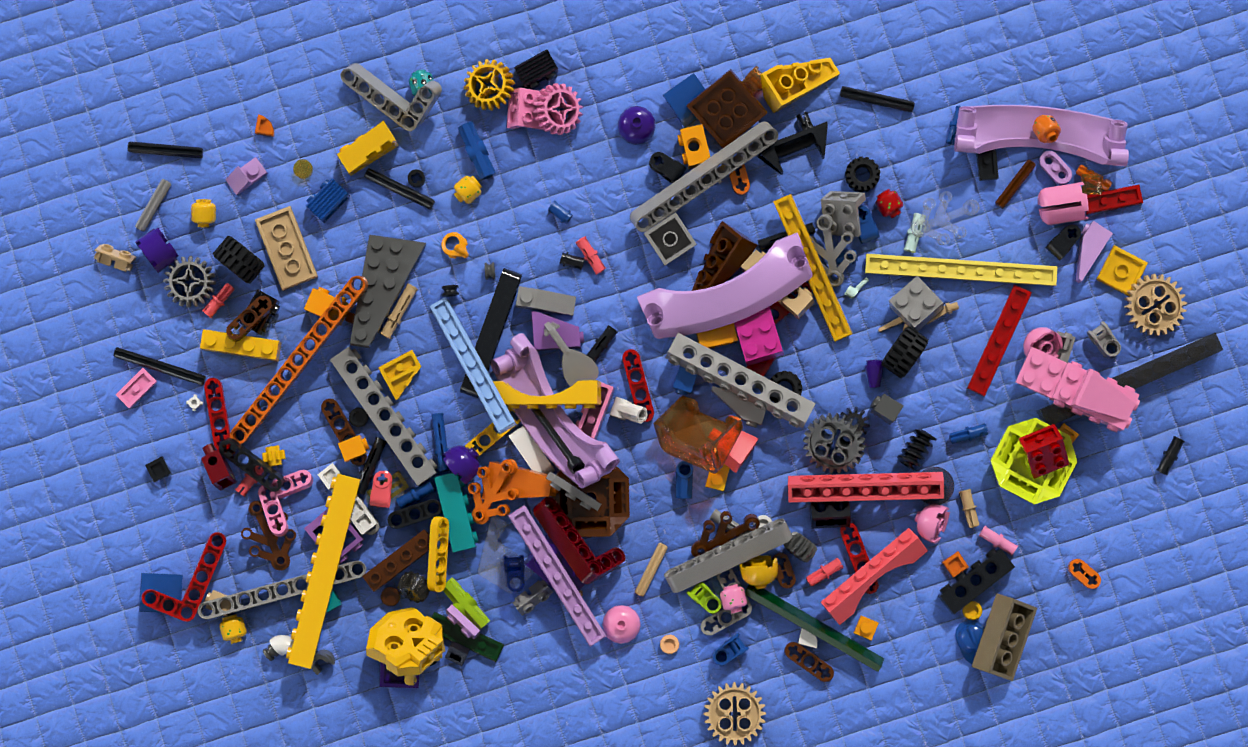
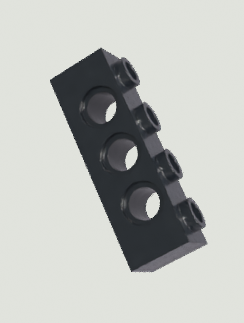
[938,548,1015,614]

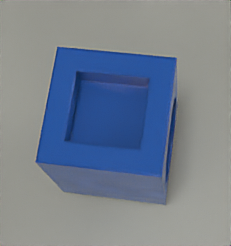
[673,366,697,396]

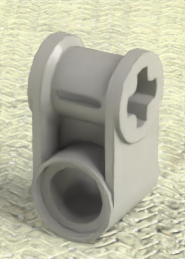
[1087,321,1121,359]

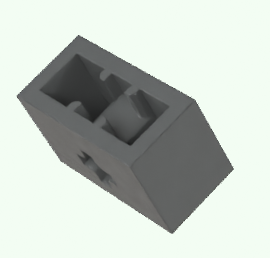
[870,394,903,424]

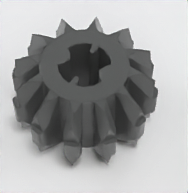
[784,532,817,562]

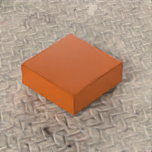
[942,551,969,578]

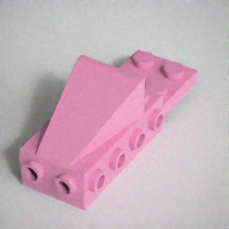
[1015,347,1140,432]

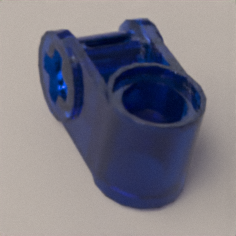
[503,555,525,592]

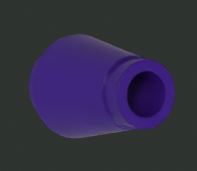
[865,360,883,388]

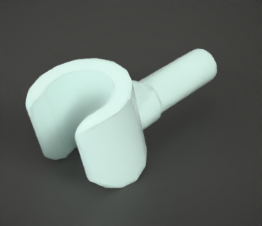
[844,277,869,298]

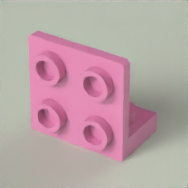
[507,88,552,130]

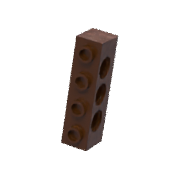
[362,529,430,592]

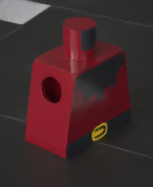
[201,443,237,491]

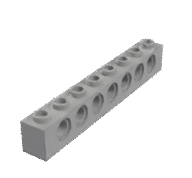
[666,333,816,429]
[330,347,438,486]

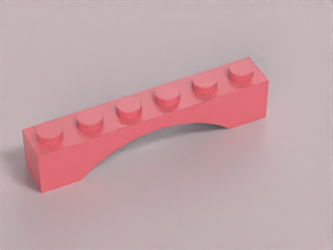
[820,528,928,625]

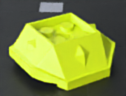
[990,418,1077,504]

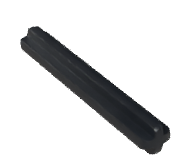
[840,86,915,112]
[127,141,203,158]
[364,168,435,209]

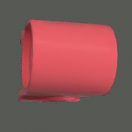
[369,471,392,508]

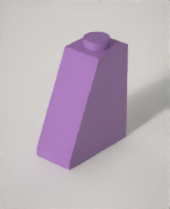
[532,311,584,351]

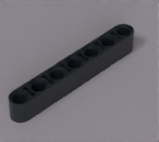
[460,268,522,398]

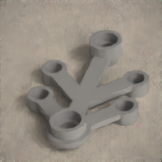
[810,214,857,287]

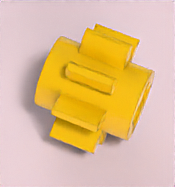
[262,445,286,467]

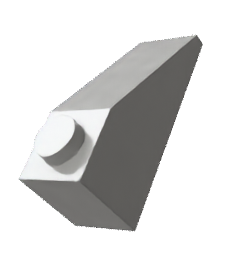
[516,286,576,316]
[711,386,766,428]

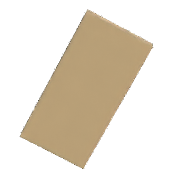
[255,206,318,291]

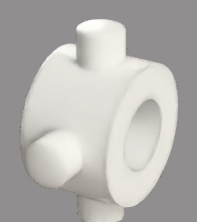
[186,394,203,411]

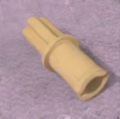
[959,489,979,528]

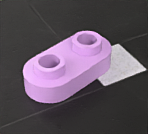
[1039,151,1072,185]

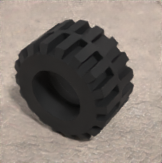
[213,236,265,284]
[882,326,929,378]

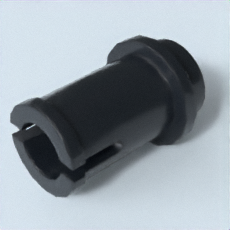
[559,252,585,270]

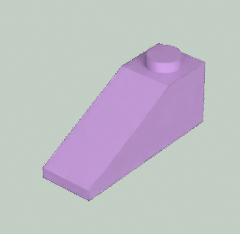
[1076,221,1113,283]

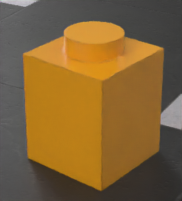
[338,435,369,462]

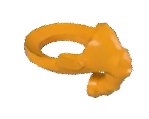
[441,232,469,259]

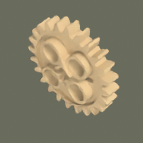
[1124,274,1187,336]
[703,682,766,745]

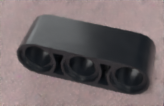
[387,499,442,529]

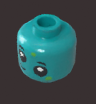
[409,70,434,96]

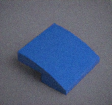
[663,73,705,128]
[139,573,183,613]

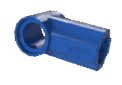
[675,461,693,499]

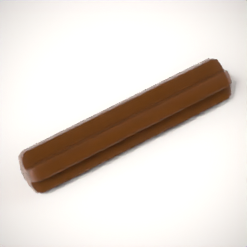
[995,159,1036,209]

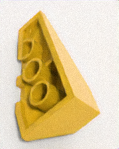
[760,58,840,113]

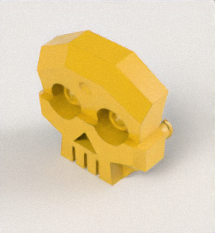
[366,607,445,685]

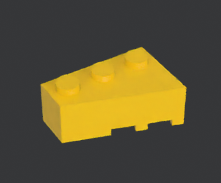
[337,120,399,176]

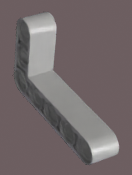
[340,63,442,131]

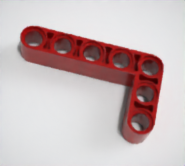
[141,532,226,622]

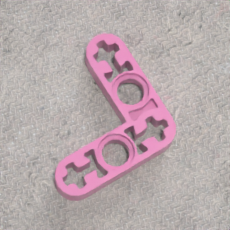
[258,470,313,537]

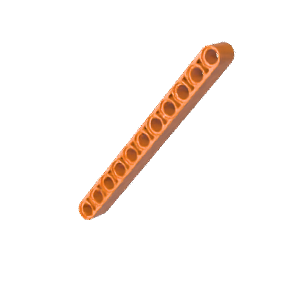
[230,276,368,444]

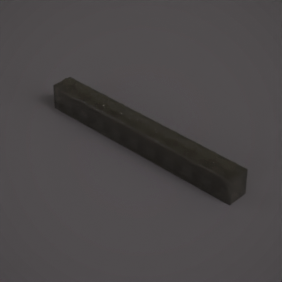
[1037,333,1223,425]

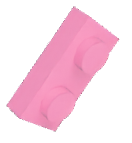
[116,368,157,409]

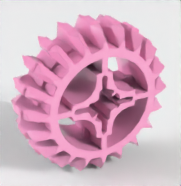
[533,83,583,135]

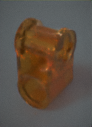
[742,66,762,95]

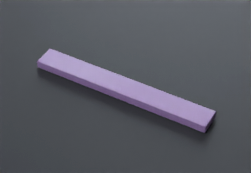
[508,505,606,647]

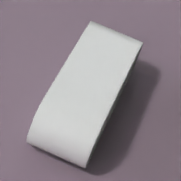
[508,426,555,474]

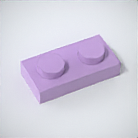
[446,605,480,639]

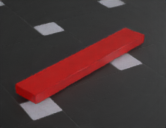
[966,284,1032,397]

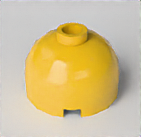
[739,555,778,589]

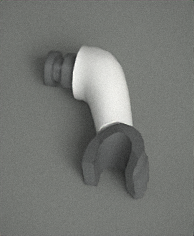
[263,635,335,675]

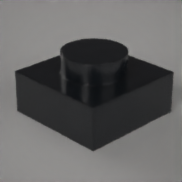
[145,456,172,482]
[445,641,470,666]

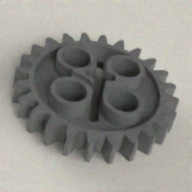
[803,413,866,474]

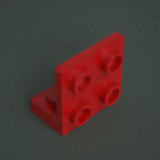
[1018,424,1069,479]

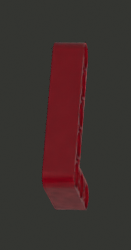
[533,497,626,585]

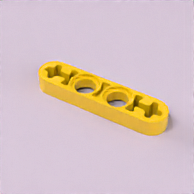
[465,409,521,458]
[427,516,449,592]

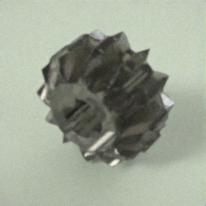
[838,407,870,437]
[397,571,430,603]

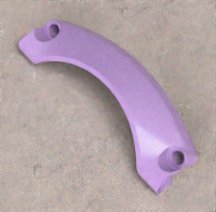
[954,105,1129,167]
[637,232,813,339]
[491,333,620,488]

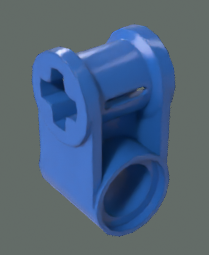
[858,206,880,244]
[712,633,749,665]

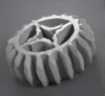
[163,256,216,308]

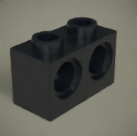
[810,501,851,529]

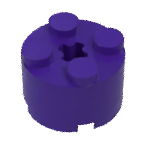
[135,228,179,273]

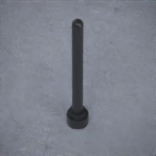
[531,409,585,474]

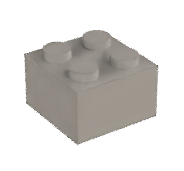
[644,212,697,266]
[889,276,944,332]

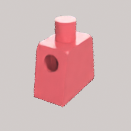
[709,426,758,473]

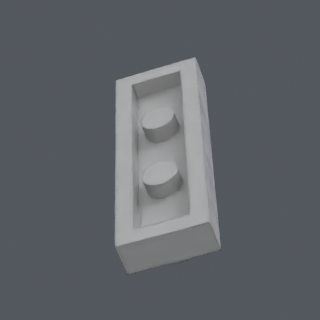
[546,472,602,511]

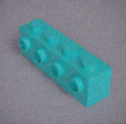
[434,473,479,553]

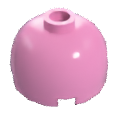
[1023,327,1063,358]
[915,504,950,544]
[602,605,641,644]

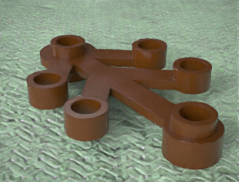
[241,501,296,571]
[691,511,760,557]

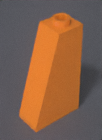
[482,461,559,500]

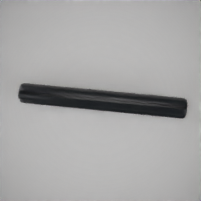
[113,347,206,385]

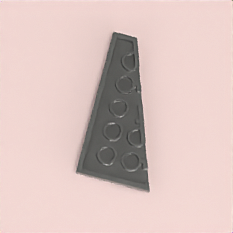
[350,235,426,348]

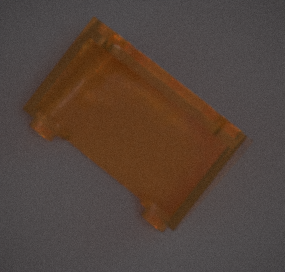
[653,395,743,473]

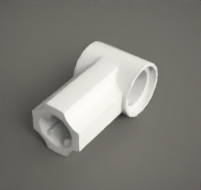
[609,397,648,424]

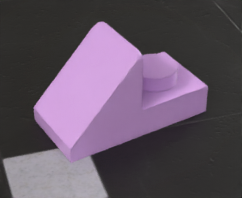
[225,157,268,195]

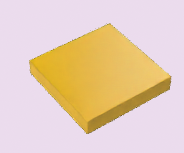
[1096,245,1148,297]

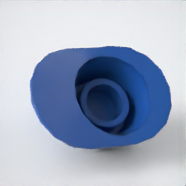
[955,620,985,664]

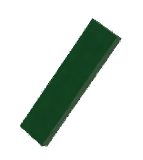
[431,612,504,662]

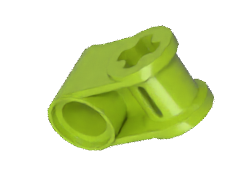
[686,582,722,614]

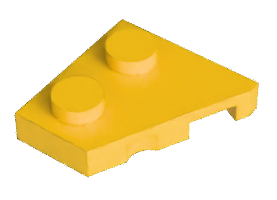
[378,350,421,400]

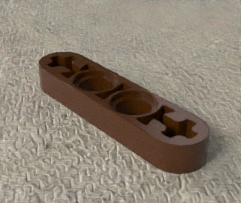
[321,399,368,466]

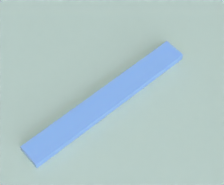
[429,297,517,434]

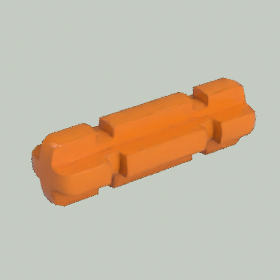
[1076,165,1112,191]

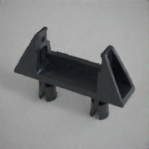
[756,112,828,175]

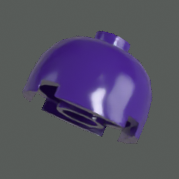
[618,106,656,145]
[442,445,479,484]

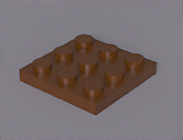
[687,69,767,148]

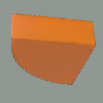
[255,114,275,137]

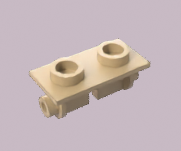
[94,244,137,272]

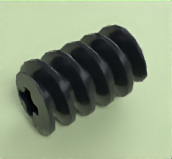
[897,429,937,472]

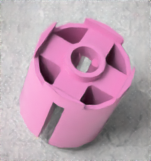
[1037,182,1089,225]

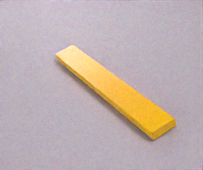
[773,194,853,342]

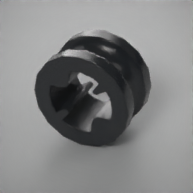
[408,169,425,188]
[442,285,459,297]

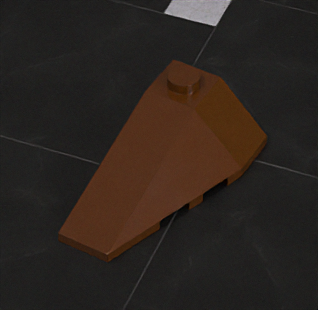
[692,221,757,291]

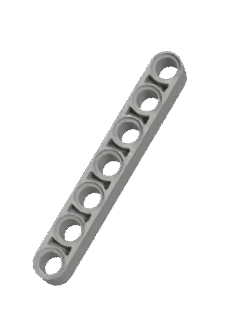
[664,519,793,593]

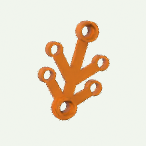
[468,459,519,525]

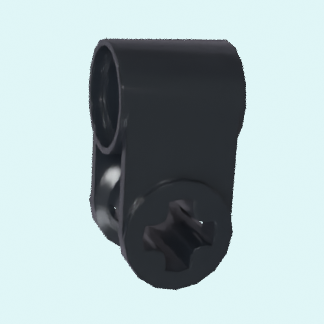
[649,152,686,183]
[1045,225,1081,261]

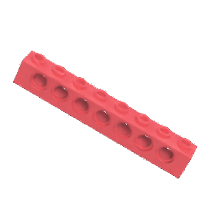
[788,472,944,503]

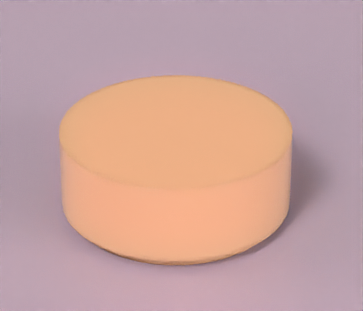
[660,635,679,654]

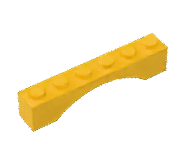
[493,380,601,409]

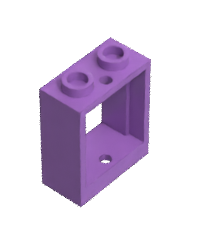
[304,509,365,564]

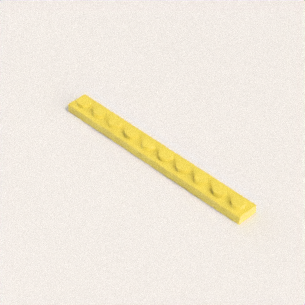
[865,254,1057,286]

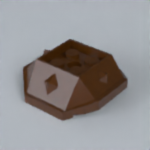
[552,466,630,537]

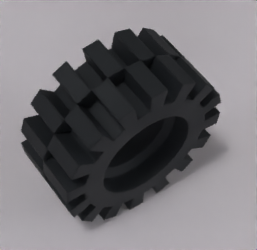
[845,156,880,193]
[770,371,802,403]

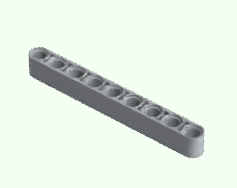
[630,122,778,232]
[198,561,367,619]

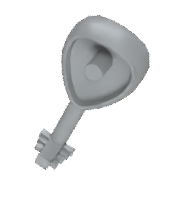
[543,321,599,387]

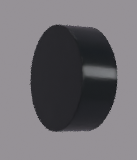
[349,408,369,427]

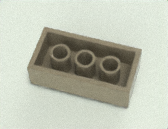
[972,593,1037,681]

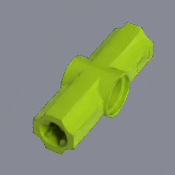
[443,577,491,630]

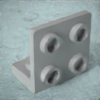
[821,191,866,237]

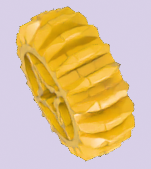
[463,59,515,111]

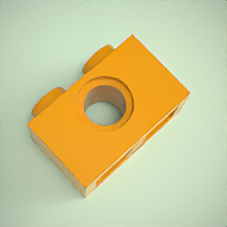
[677,124,710,169]

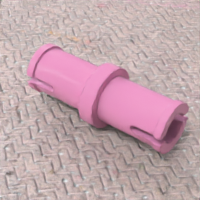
[979,526,1018,556]

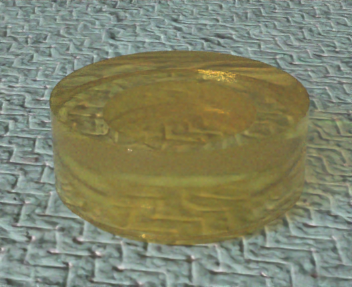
[293,159,313,179]

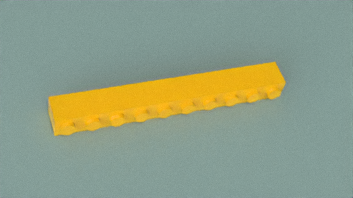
[286,474,361,669]

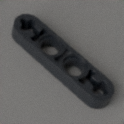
[219,438,285,492]

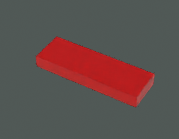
[1086,185,1143,215]

